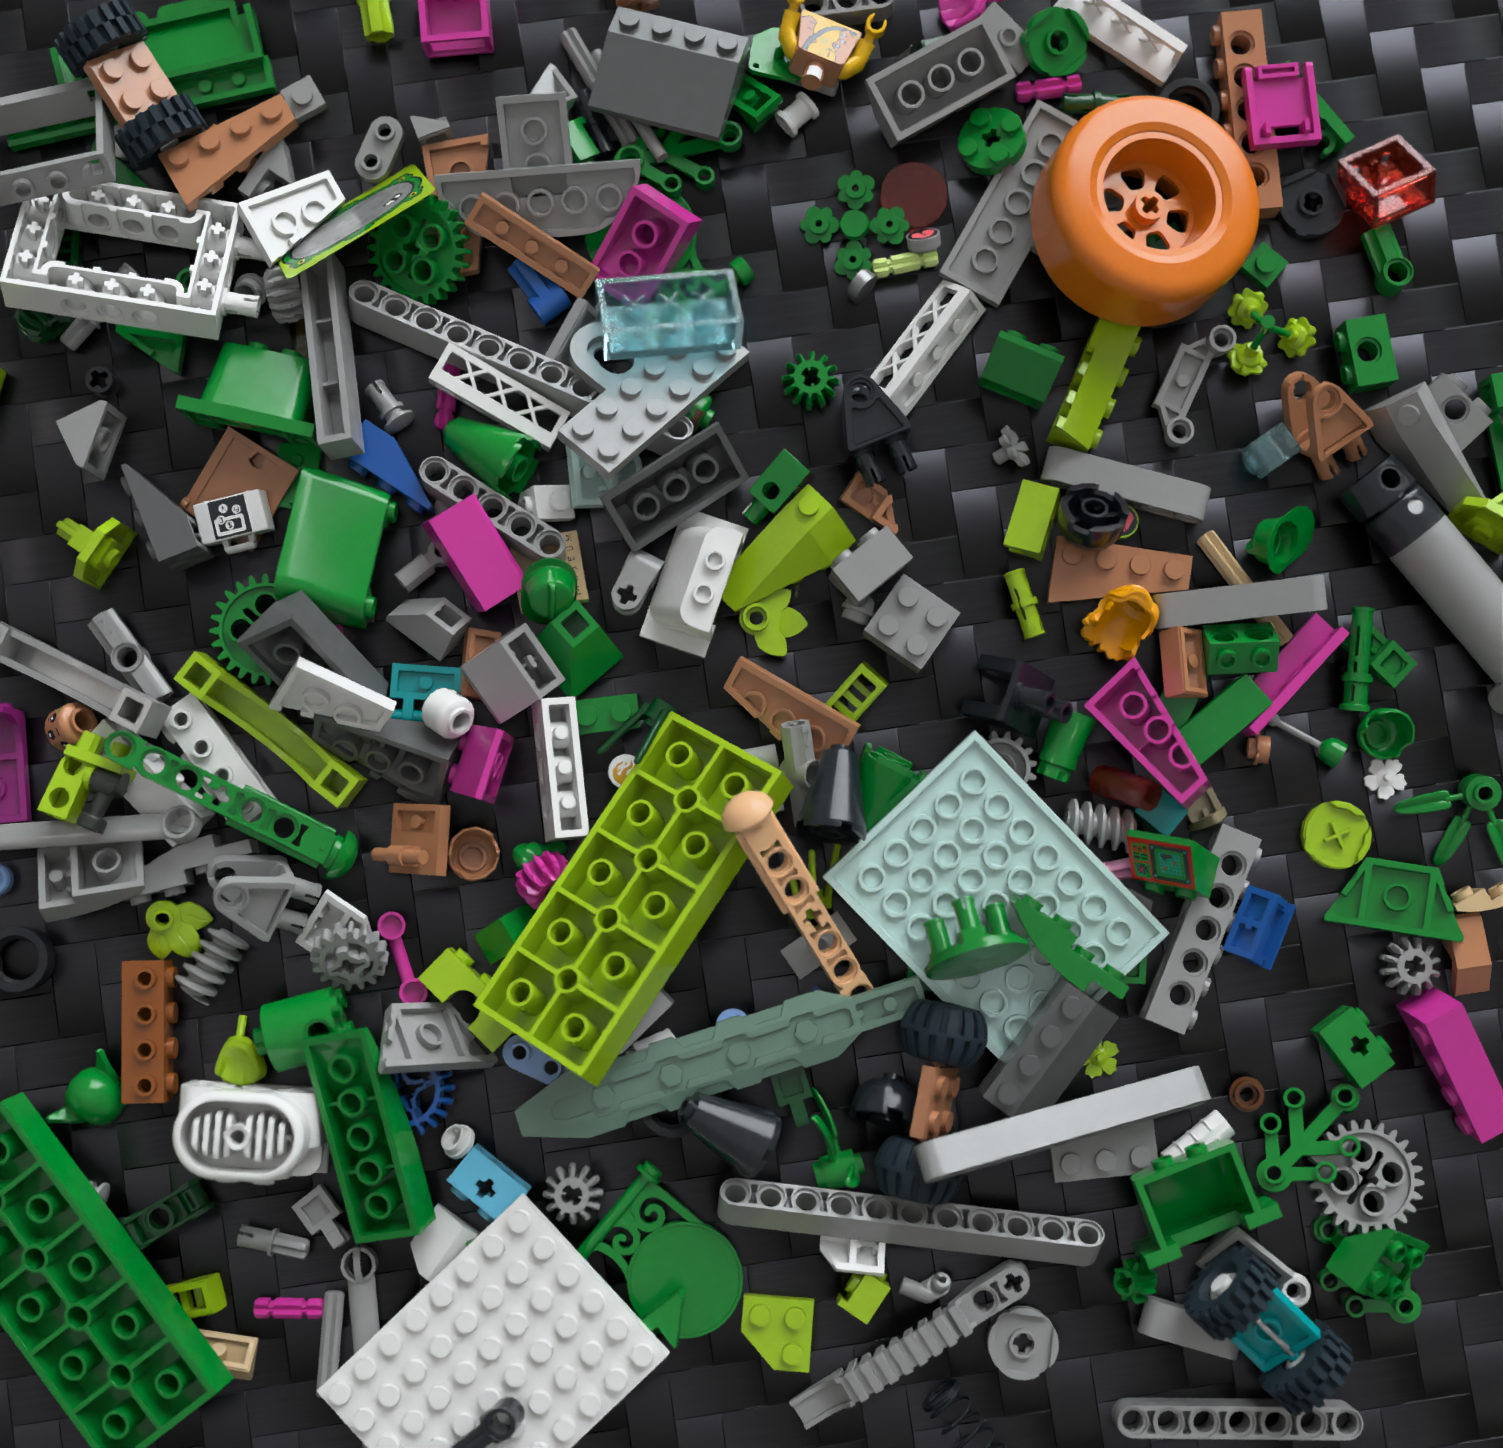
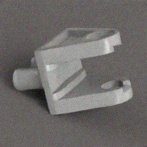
[206,855,322,942]

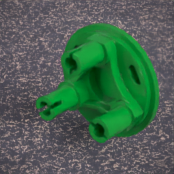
[923,896,1030,980]

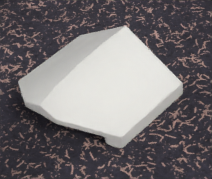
[295,889,372,952]
[410,1203,481,1282]
[819,1213,886,1276]

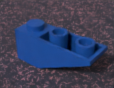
[346,419,435,515]

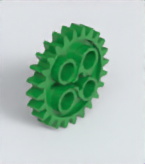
[367,194,472,305]
[209,574,277,687]

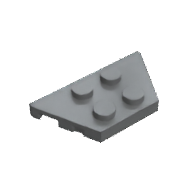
[378,1002,498,1074]

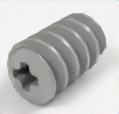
[1062,798,1137,853]
[174,928,250,1006]

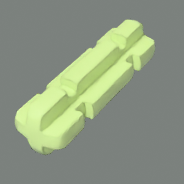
[872,249,939,279]

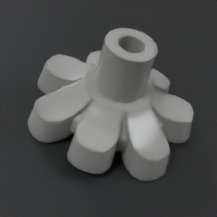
[993,425,1030,467]

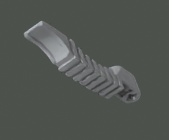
[789,1259,1030,1430]

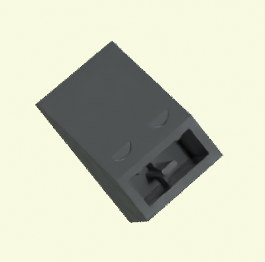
[121,463,215,572]

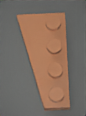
[157,94,299,213]
[421,133,490,276]
[1046,536,1193,605]
[723,656,861,761]

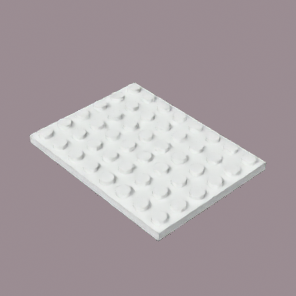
[317,1193,670,1448]

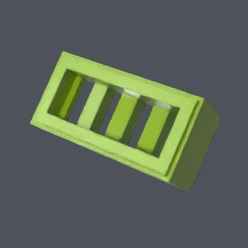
[825,661,889,721]
[166,1272,227,1318]

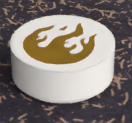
[608,754,635,788]

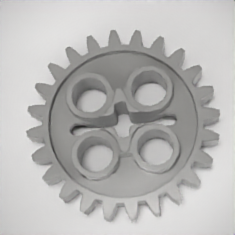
[1306,1119,1424,1234]

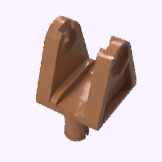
[1281,371,1374,481]

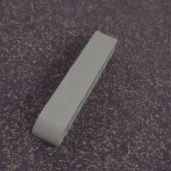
[1111,1397,1364,1441]

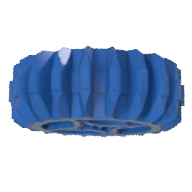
[393,1070,456,1135]

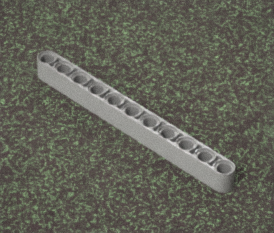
[349,280,694,456]
[717,1178,1105,1266]

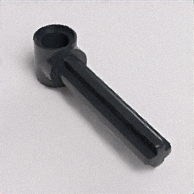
[450,1397,525,1448]

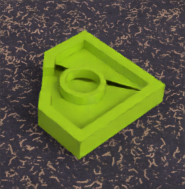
[741,1293,814,1373]

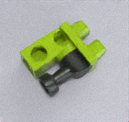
[37,730,137,835]

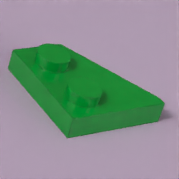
[115,324,188,375]

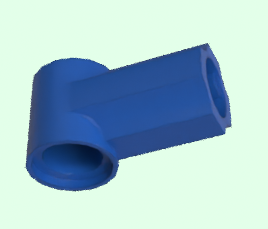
[507,259,572,325]

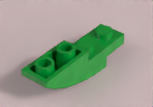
[1010,894,1130,999]

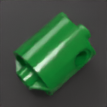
[253,986,355,1073]

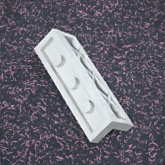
[1054,0,1188,87]
[863,279,986,417]
[429,342,570,452]

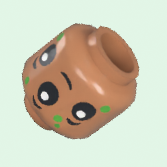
[44,702,98,751]

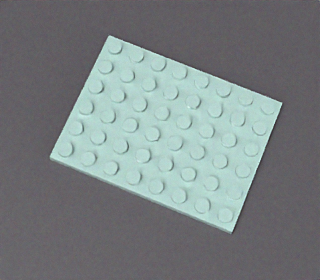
[822,730,1170,1059]

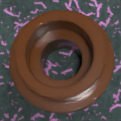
[1228,1076,1264,1112]

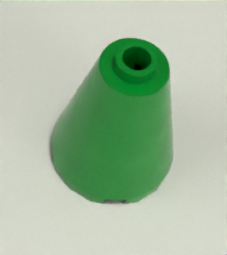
[443,416,541,500]
[858,742,927,841]

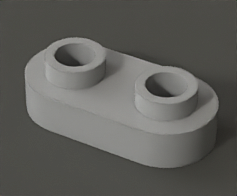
[355,116,405,184]

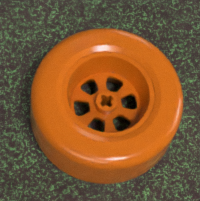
[1030,96,1260,327]

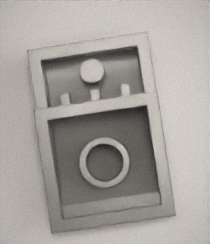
[37,841,146,922]

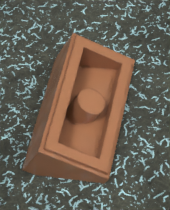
[1159,625,1208,698]

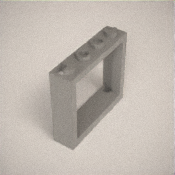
[0,78,116,206]

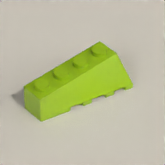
[1046,317,1142,453]

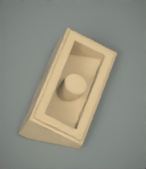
[199,1329,259,1380]

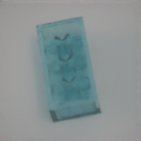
[595,268,744,361]

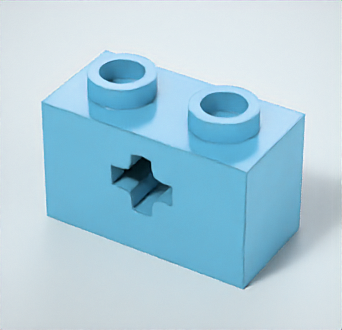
[447,1143,532,1223]

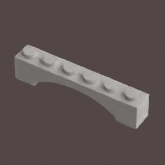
[0,621,172,739]

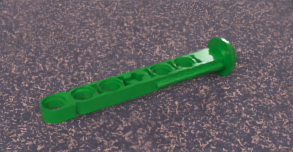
[104,731,358,880]

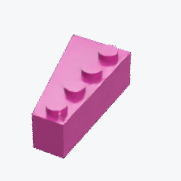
[1084,657,1212,810]
[1396,986,1503,1144]

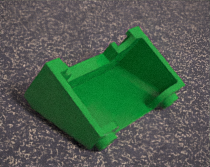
[274,467,398,629]

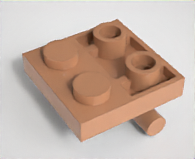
[371,803,451,876]

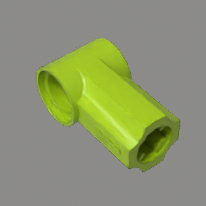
[356,0,395,43]

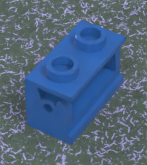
[1222,885,1296,971]

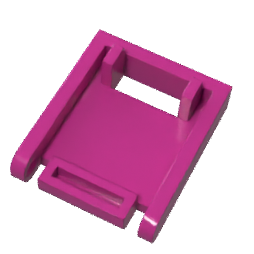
[1241,62,1322,151]

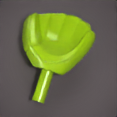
[214,1015,267,1087]

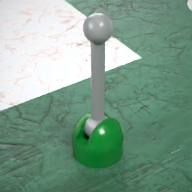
[1267,714,1348,768]

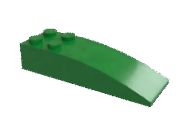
[300,1027,436,1244]

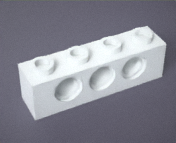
[531,696,589,842]

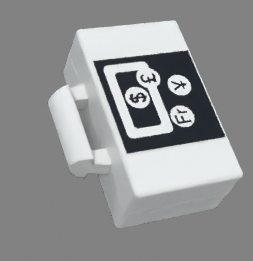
[193,489,275,555]

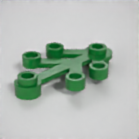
[614,121,743,198]
[1256,1083,1361,1193]
[1310,1214,1422,1324]

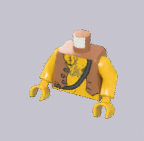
[778,0,887,91]

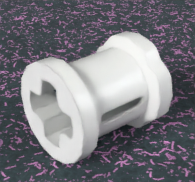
[774,92,819,138]

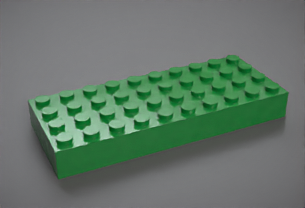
[0,1092,234,1448]

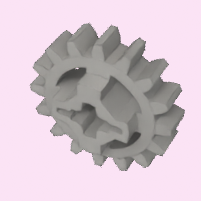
[310,921,389,991]

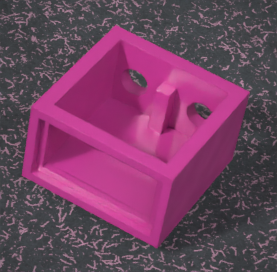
[418,0,494,58]

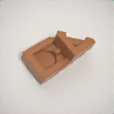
[838,471,899,535]

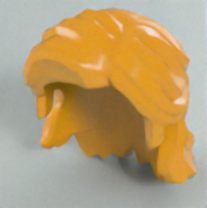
[1081,584,1159,661]

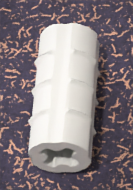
[1160,1109,1235,1158]

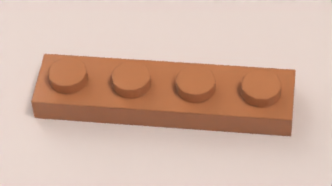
[464,192,600,298]

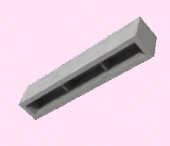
[300,253,365,460]

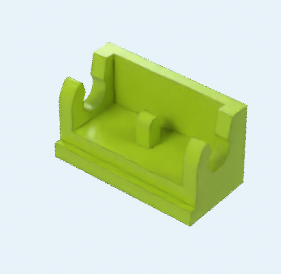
[1003,479,1061,561]

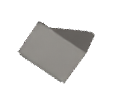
[410,116,454,145]

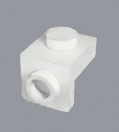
[518,485,575,522]

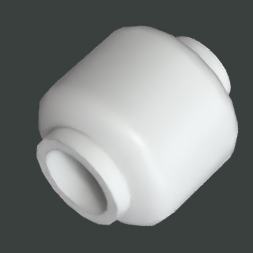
[422,688,474,739]

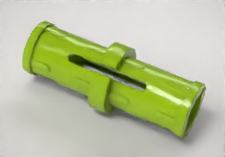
[1003,568,1046,640]

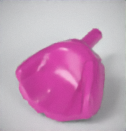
[938,0,1004,32]

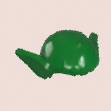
[46,1048,127,1126]

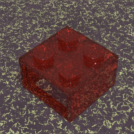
[1338,134,1436,229]

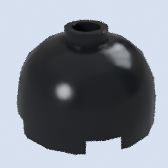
[1057,483,1129,551]
[849,1073,917,1136]

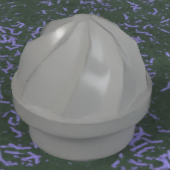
[234,273,267,306]
[841,596,875,626]

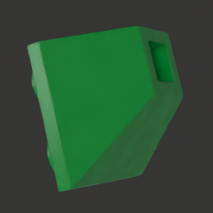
[537,600,624,698]
[1325,1228,1430,1304]

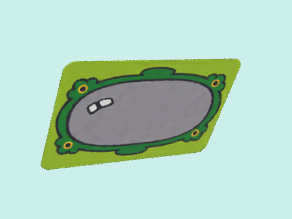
[278,165,435,278]

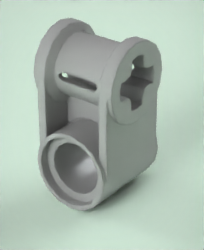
[611,549,665,616]

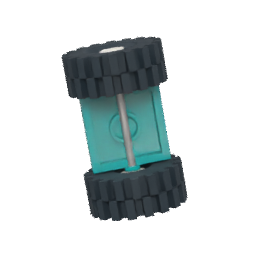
[1184,1246,1353,1415]

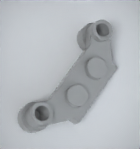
[1151,325,1237,447]

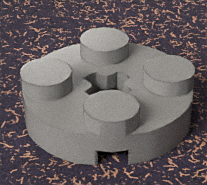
[986,1305,1059,1380]

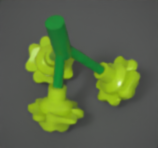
[1226,288,1316,376]

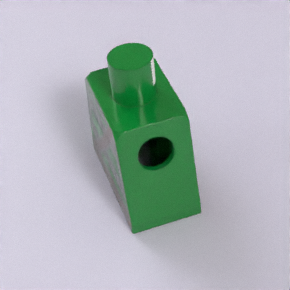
[742,448,815,526]

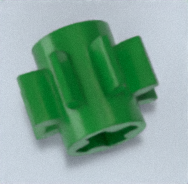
[1113,1258,1157,1304]

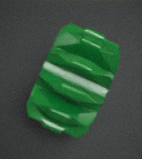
[781,351,840,411]

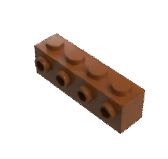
[121,959,178,1104]

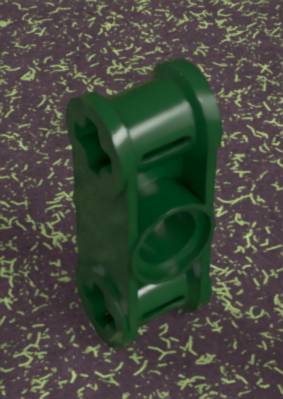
[120,1176,217,1251]

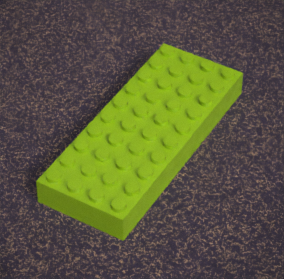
[473,711,794,1087]

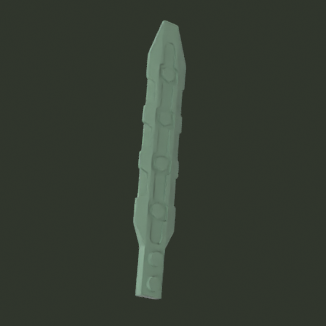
[514,975,925,1138]

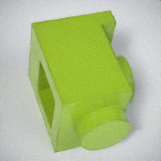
[836,1272,891,1324]

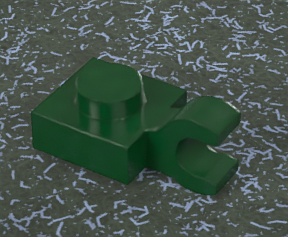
[770,1066,813,1128]

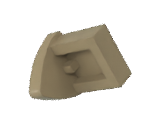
[1185,786,1227,832]

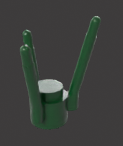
[597,697,678,764]

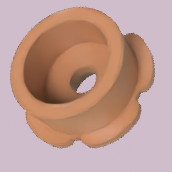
[1246,732,1271,765]

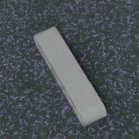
[1040,446,1211,524]
[419,456,567,562]
[1151,575,1328,629]

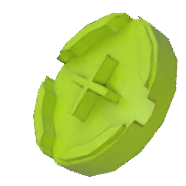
[1300,800,1372,870]

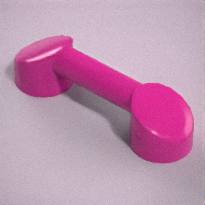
[377,912,428,1003]

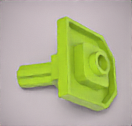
[1448,492,1503,556]
[56,517,138,590]

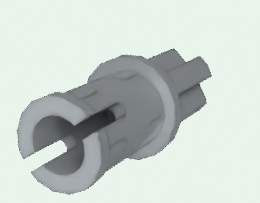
[237,1224,310,1260]

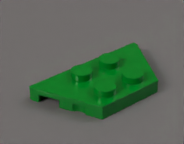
[1324,857,1464,944]

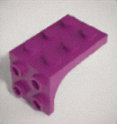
[0,701,32,824]

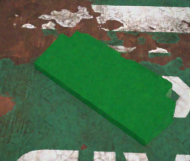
[49,0,265,97]

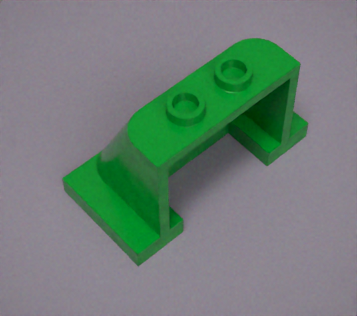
[175,342,324,452]
[1130,1139,1283,1270]

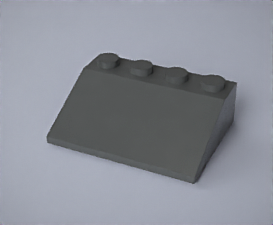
[588,6,749,142]

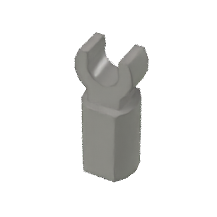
[394,542,447,593]

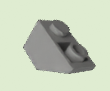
[386,597,472,661]

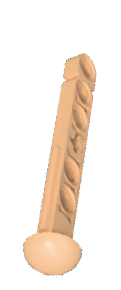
[721,790,874,996]

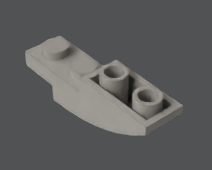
[123,834,260,906]

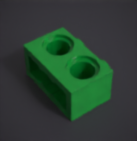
[1201,622,1280,675]

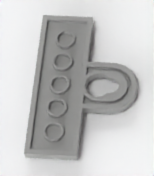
[938,99,1078,308]
[557,312,750,480]

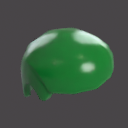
[1356,708,1415,760]

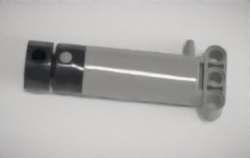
[1338,453,1503,714]

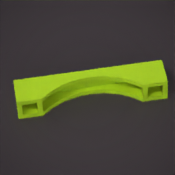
[173,651,368,808]

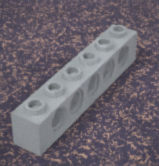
[1139,823,1262,1035]

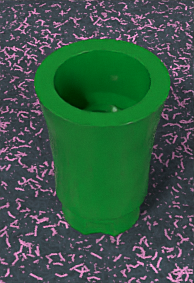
[1036,711,1098,784]

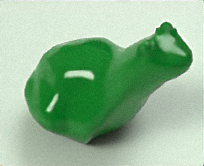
[512,841,568,870]

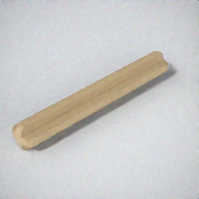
[1197,530,1293,646]

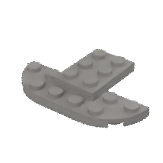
[433,91,641,238]

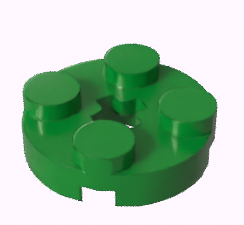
[1020,6,1090,78]
[958,108,1027,175]

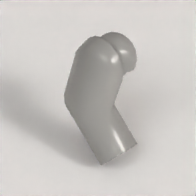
[898,1272,951,1304]

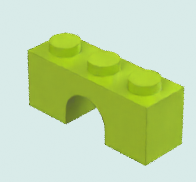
[418,947,514,1053]

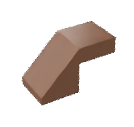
[1442,911,1492,996]

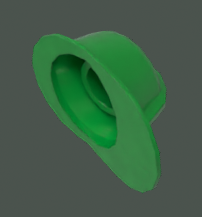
[1245,506,1314,574]
[521,558,577,624]

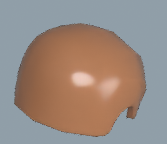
[447,826,500,882]

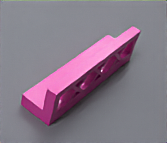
[1240,613,1350,737]

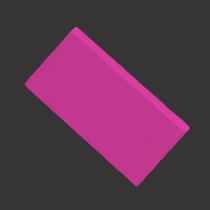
[422,493,524,612]

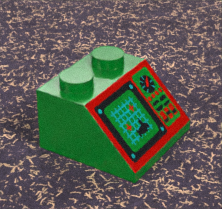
[1126,829,1220,901]

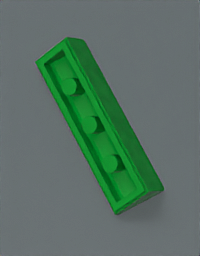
[1139,673,1272,793]

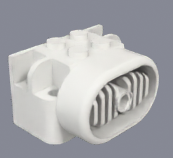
[173,1080,330,1185]

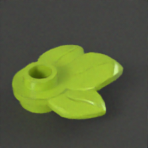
[739,588,808,657]
[145,899,213,960]

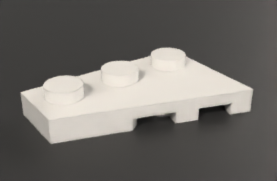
[236,170,345,268]
[268,656,396,732]

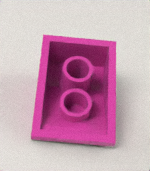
[592,183,702,312]
[447,724,515,805]

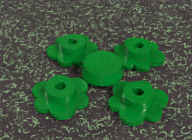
[800,170,910,281]

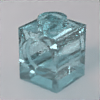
[1241,422,1302,479]

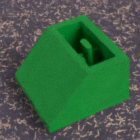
[977,330,1065,410]

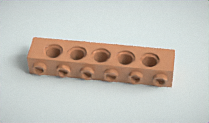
[1210,9,1283,219]

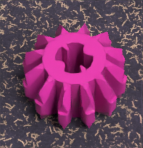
[515,850,569,909]

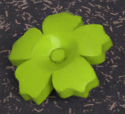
[1084,1040,1119,1078]

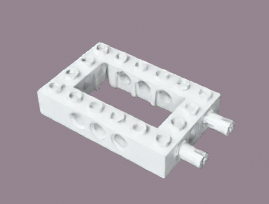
[0,182,266,340]

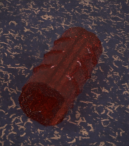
[1090,765,1162,811]

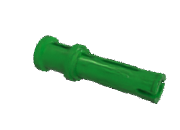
[1338,606,1375,712]

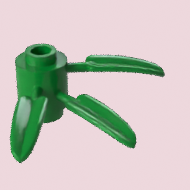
[1393,774,1503,866]
[810,1088,866,1190]

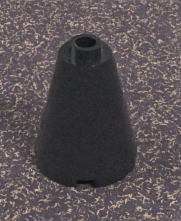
[796,744,867,845]
[679,1093,782,1178]

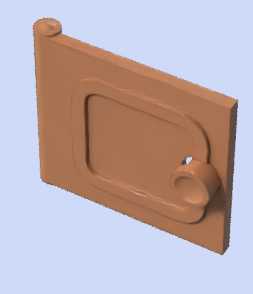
[179,426,300,552]

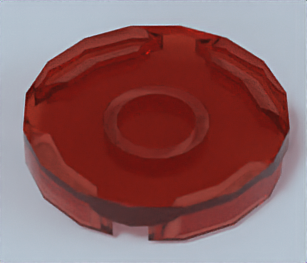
[880,162,948,231]

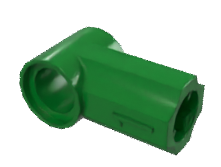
[1360,224,1414,297]

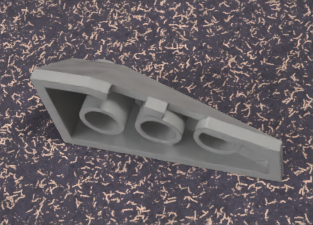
[1363,381,1486,513]

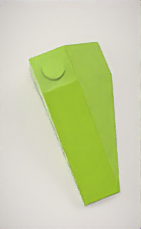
[721,484,856,613]

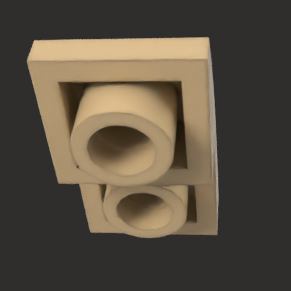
[1450,882,1503,912]

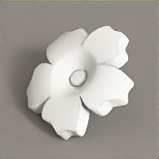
[1363,759,1407,800]

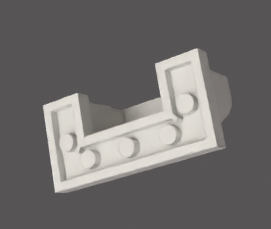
[639,512,749,659]

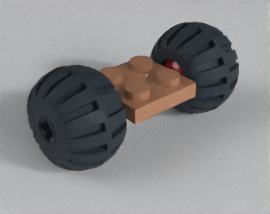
[874,999,988,1205]

